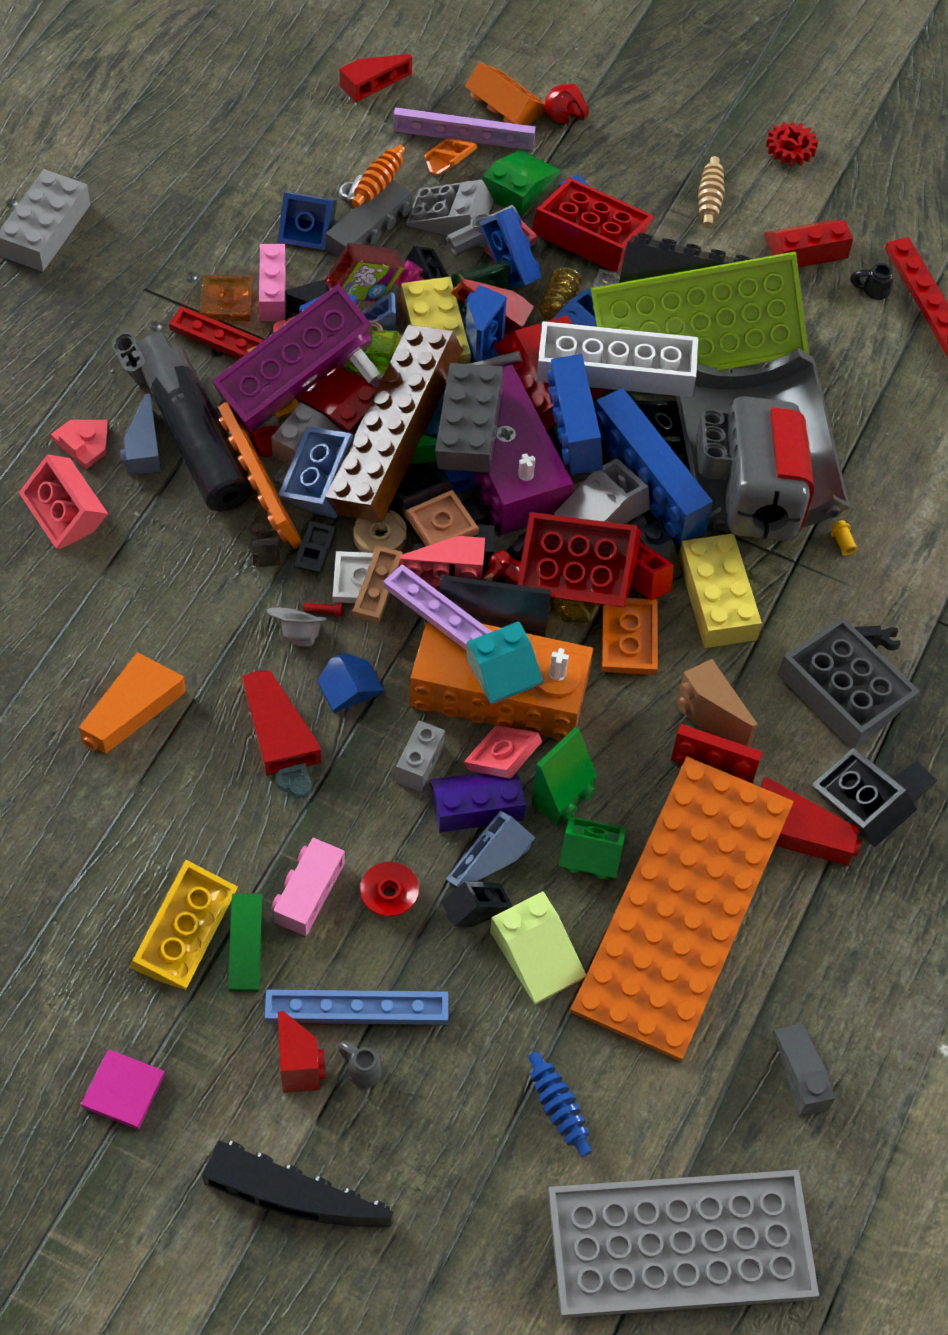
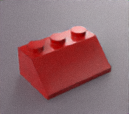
[764,219,854,268]

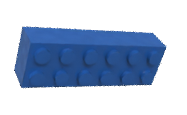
[595,388,713,545]

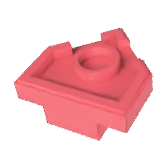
[51,420,109,470]

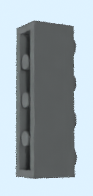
[326,180,412,264]

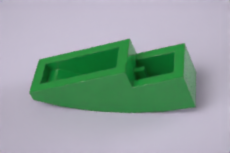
[229,894,263,992]

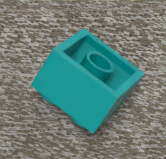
[467,621,543,704]

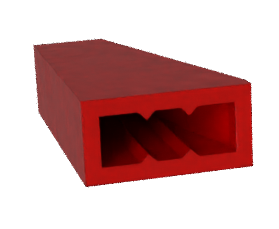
[242,670,321,776]
[760,777,862,866]

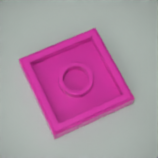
[81,1049,165,1130]

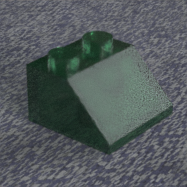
[451,260,510,312]

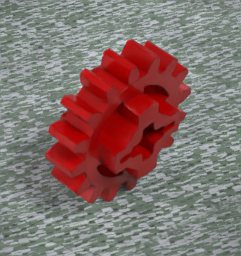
[766,121,818,166]

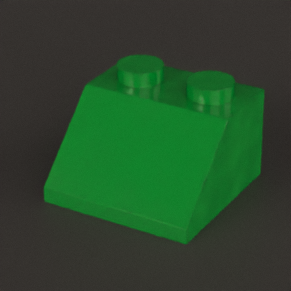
[559,816,626,879]

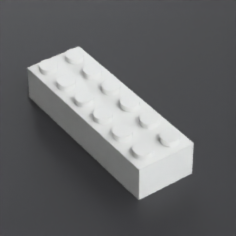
[536,321,698,397]

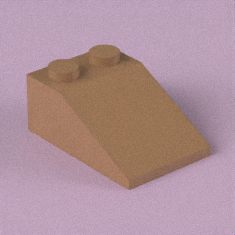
[676,659,757,747]

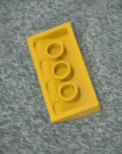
[129,860,238,990]

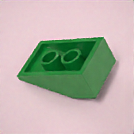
[482,150,560,217]
[531,727,597,825]

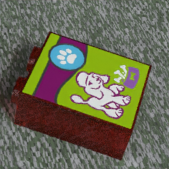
[324,243,406,302]

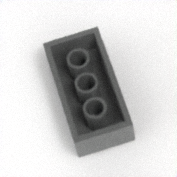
[435,363,504,473]

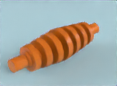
[351,144,405,208]

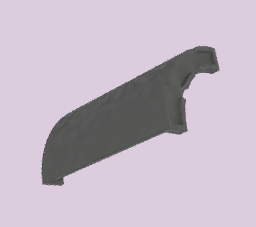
[676,348,850,533]

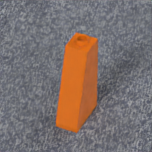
[79,652,186,754]

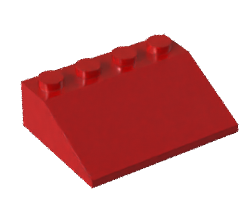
[532,177,654,273]
[494,315,610,431]
[517,512,642,608]

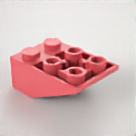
[400,536,485,591]

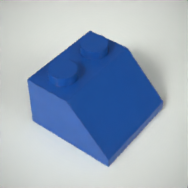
[277,192,337,250]

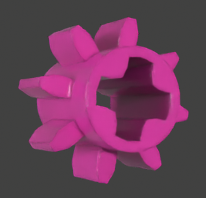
[395,260,424,287]

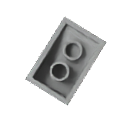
[271,403,343,465]

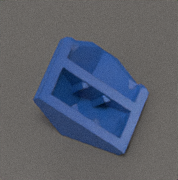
[318,653,384,713]

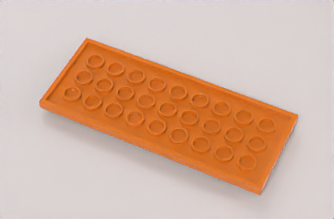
[570,756,794,1062]

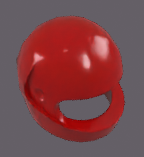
[544,84,589,124]

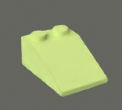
[490,892,586,1005]

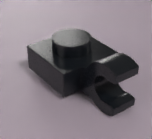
[854,625,901,651]

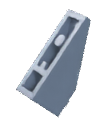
[120,394,161,475]
[446,811,535,888]

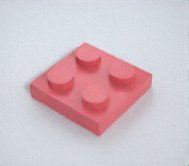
[464,725,542,779]

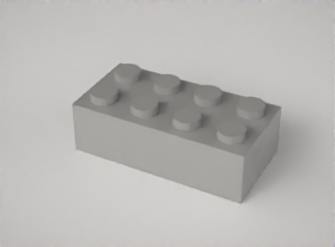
[0,169,91,272]

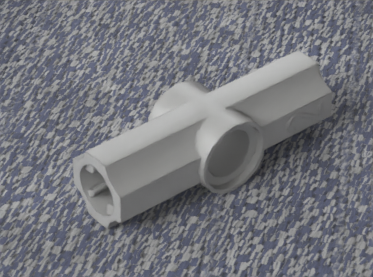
[446,205,518,256]

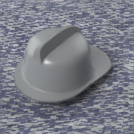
[267,607,327,646]

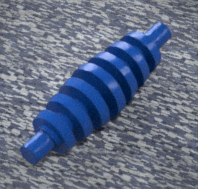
[528,1051,592,1157]

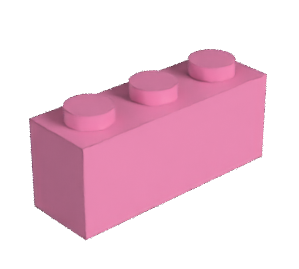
[259,244,286,321]
[271,838,345,936]

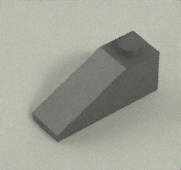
[773,1024,835,1117]

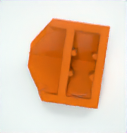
[424,138,478,176]

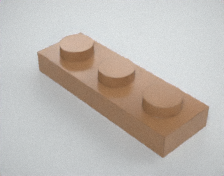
[352,545,403,624]

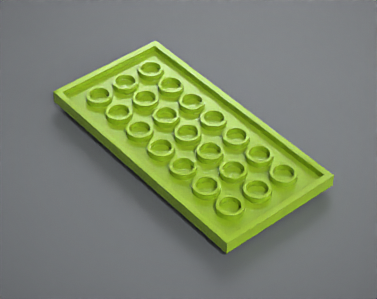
[591,252,809,371]

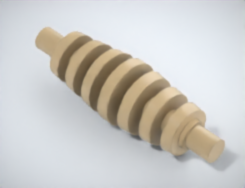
[698,156,725,228]

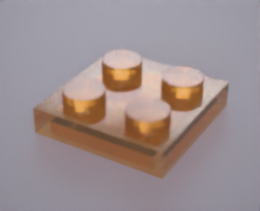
[199,275,254,321]

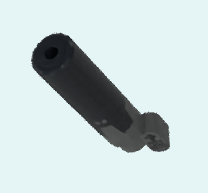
[113,332,253,512]

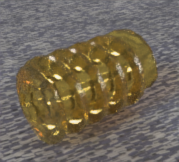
[540,267,582,320]

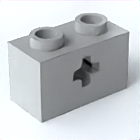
[396,721,445,792]

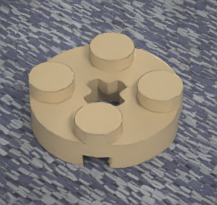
[354,510,406,553]

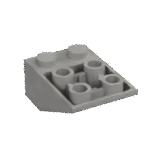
[406,179,494,235]
[554,458,650,524]

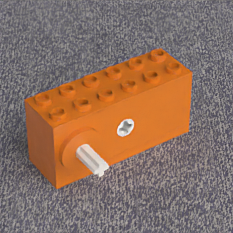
[410,621,593,741]

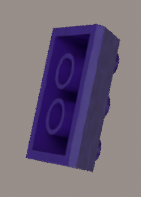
[429,773,526,833]

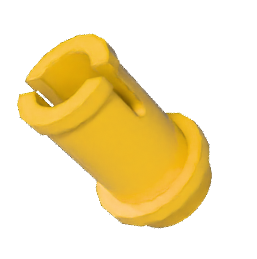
[830,520,858,556]

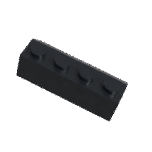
[439,575,551,637]

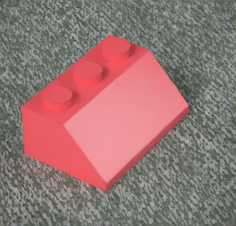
[19,454,108,549]

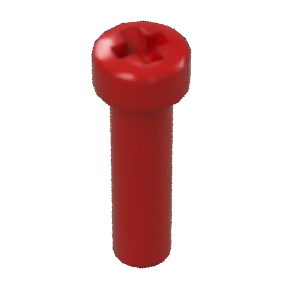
[303,603,343,617]

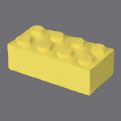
[401,277,471,364]
[678,534,762,648]

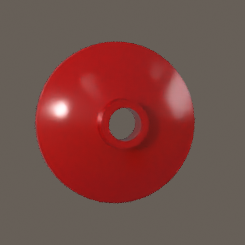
[360,862,419,917]

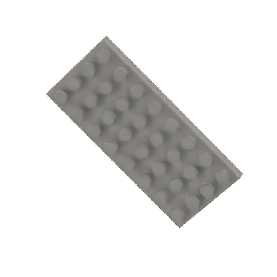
[548,1170,819,1318]

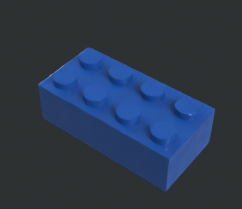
[547,354,603,475]

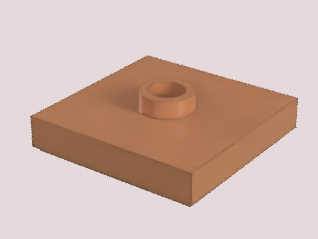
[406,490,479,546]

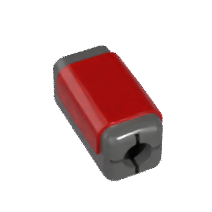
[696,396,814,541]

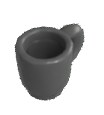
[338,1041,382,1088]

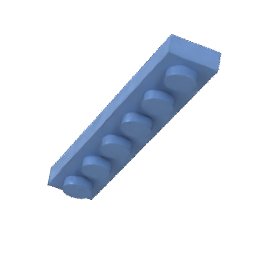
[265,990,448,1025]

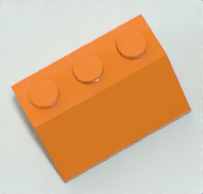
[465,62,546,126]

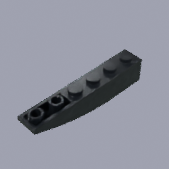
[202,1140,394,1227]

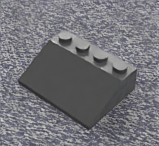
[777,617,920,749]

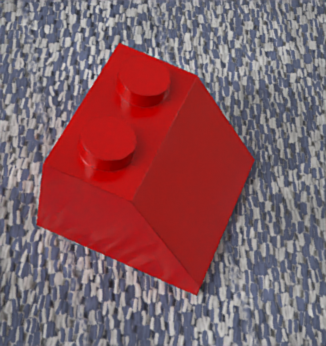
[278,1011,326,1093]

